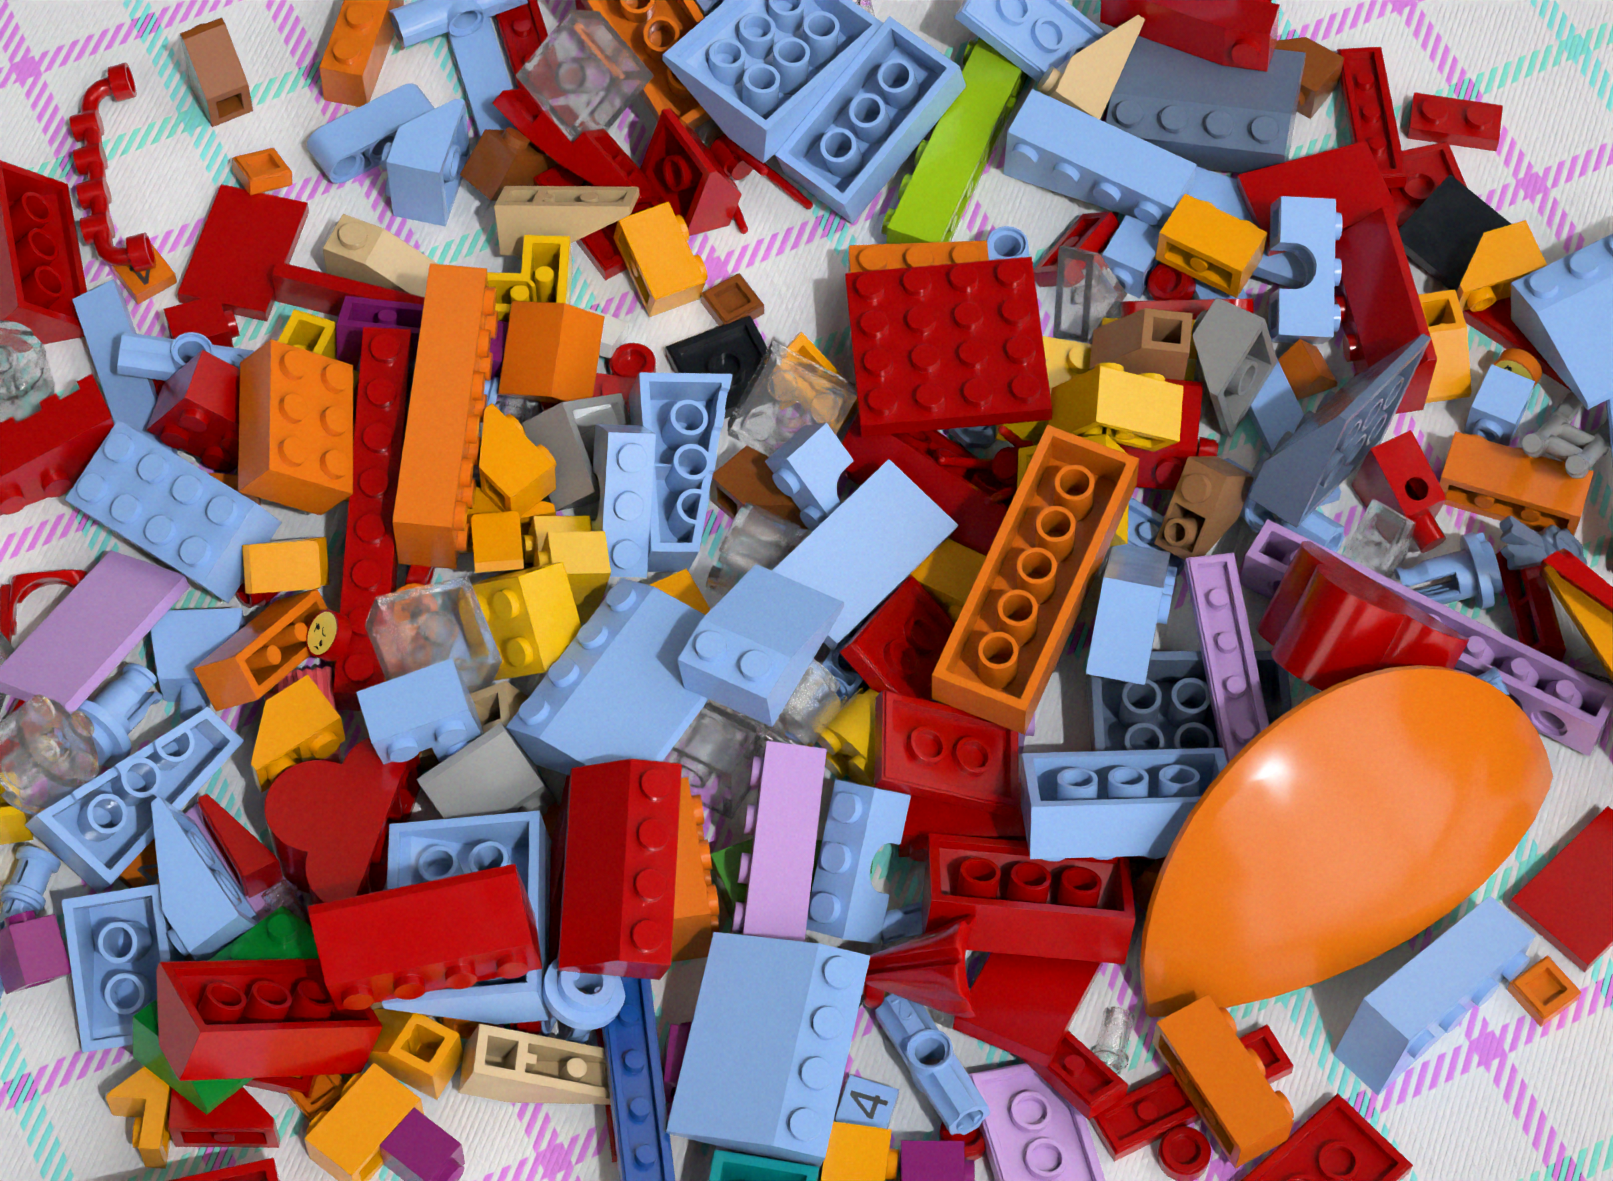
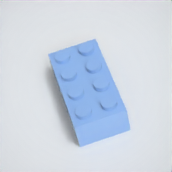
[775,16,966,224]
[64,420,282,603]
[1021,748,1227,861]

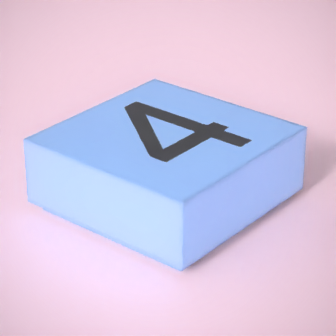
[834,1075,899,1129]

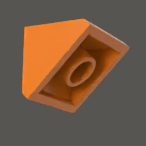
[497,301,605,404]

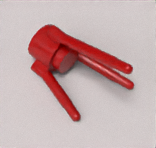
[710,134,813,234]
[937,426,1034,506]

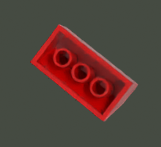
[0,160,87,348]
[1334,206,1437,414]
[842,412,1015,556]
[557,759,682,980]
[921,833,1135,964]
[308,864,543,1010]
[156,959,383,1081]

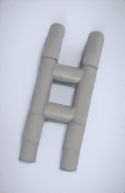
[1522,392,1611,479]

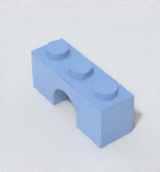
[1268,196,1342,344]
[765,423,854,532]
[591,424,656,578]
[806,779,911,944]

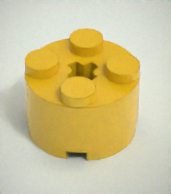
[814,688,895,792]

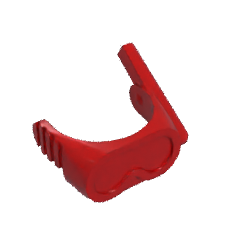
[0,570,88,653]

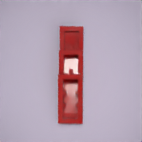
[492,89,662,204]

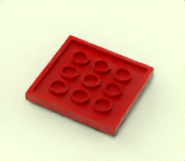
[845,257,1052,437]

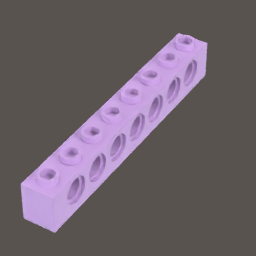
[1240,519,1613,757]

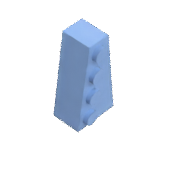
[1003,89,1197,227]
[629,372,732,572]
[1086,544,1177,685]
[25,707,244,894]
[1333,896,1536,1096]

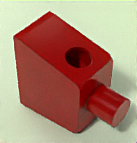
[1351,430,1446,553]

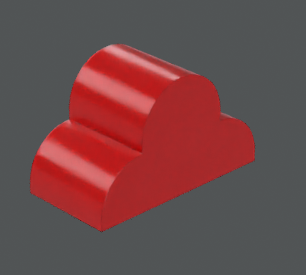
[1256,541,1470,691]
[265,737,422,905]

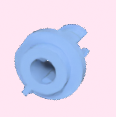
[1394,532,1503,610]
[60,663,163,767]
[540,957,625,1044]

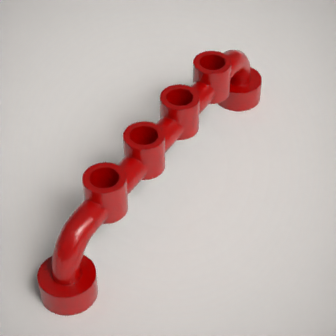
[69,62,156,273]

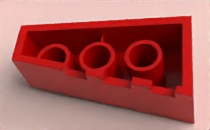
[0,374,114,516]

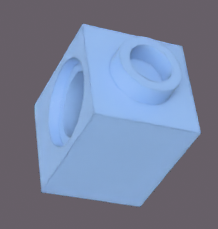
[1099,215,1162,298]
[1464,364,1535,446]

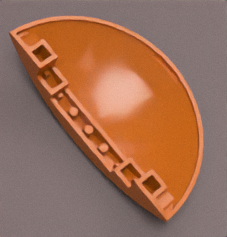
[1140,665,1553,1017]

